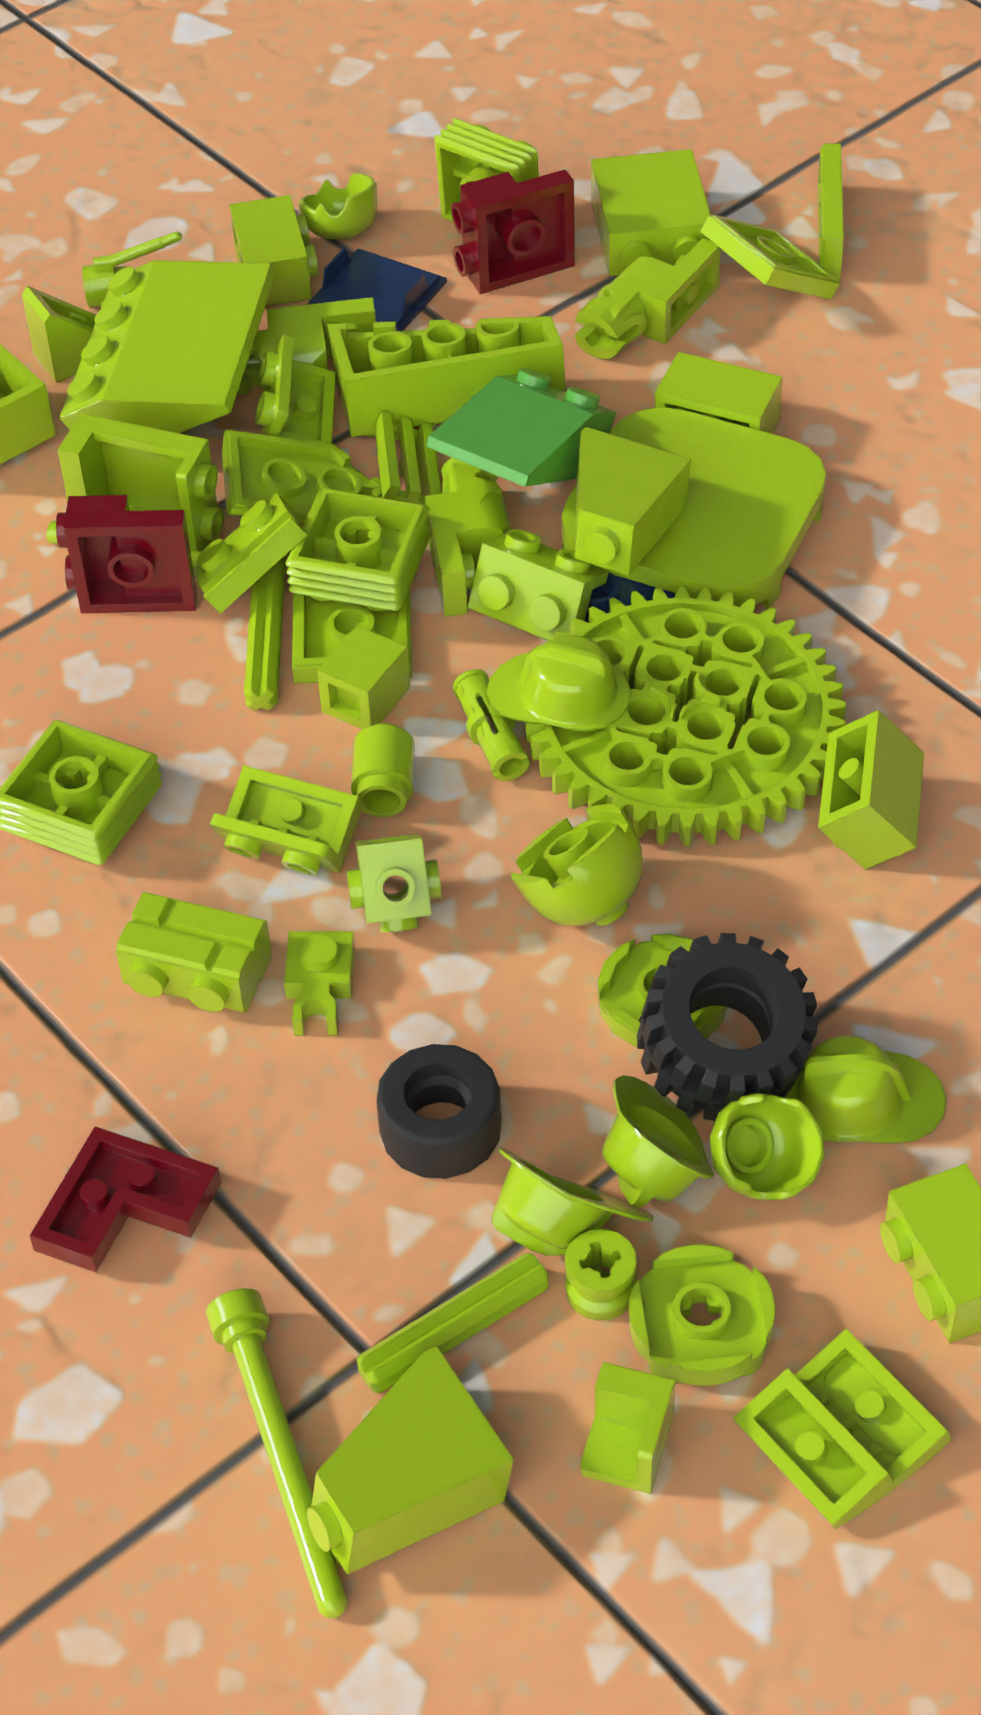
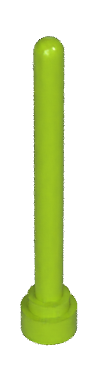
[206,1288,347,1618]

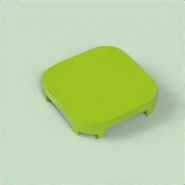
[562,407,826,609]

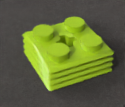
[434,118,539,222]
[285,488,431,612]
[0,720,163,865]

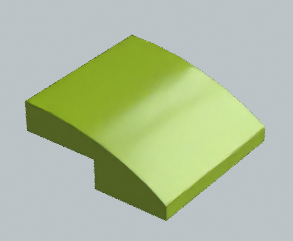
[733,1328,952,1529]

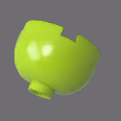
[511,804,643,926]

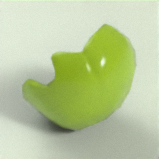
[298,173,377,240]
[710,1093,825,1200]

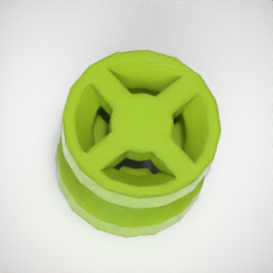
[565,1229,637,1321]

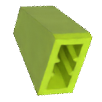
[575,427,691,576]
[307,1346,514,1575]

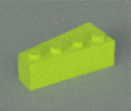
[327,316,566,437]

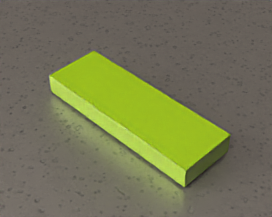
[818,143,844,281]

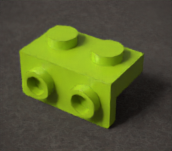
[255,334,336,444]
[467,529,609,641]
[210,765,364,876]

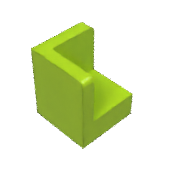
[317,627,410,729]
[580,1362,675,1494]

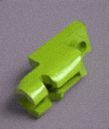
[575,238,721,359]
[237,297,376,395]
[425,457,511,617]

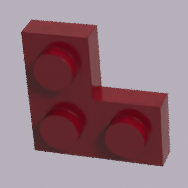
[29,1126,221,1272]

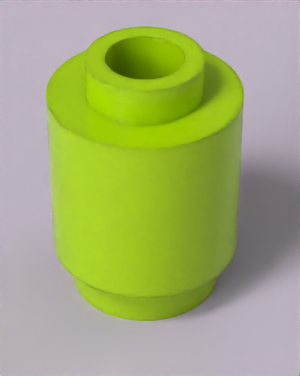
[351,723,415,817]

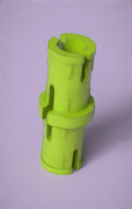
[452,669,530,781]

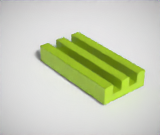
[374,411,442,505]

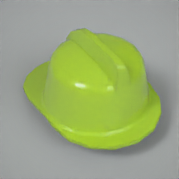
[486,635,631,731]
[785,1035,947,1144]
[602,1075,714,1208]
[491,1147,654,1256]

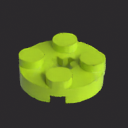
[629,1244,775,1386]

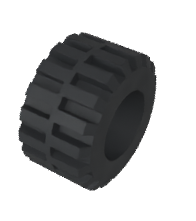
[637,933,818,1121]

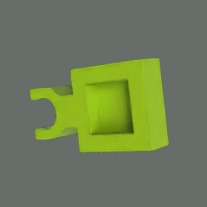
[284,931,355,1036]

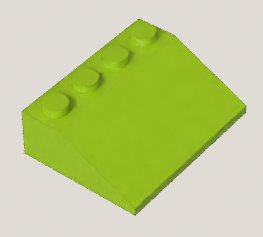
[59,260,277,433]

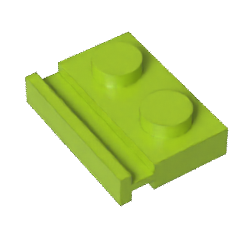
[193,492,307,614]

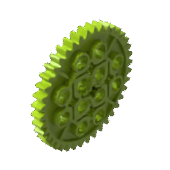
[524,586,846,846]

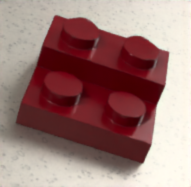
[451,169,575,294]
[56,495,197,613]

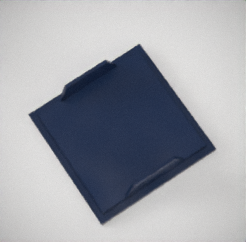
[306,248,447,331]

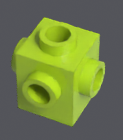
[347,833,441,932]

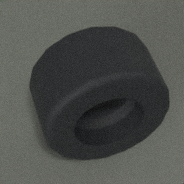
[376,1044,502,1179]

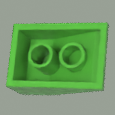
[426,368,616,487]

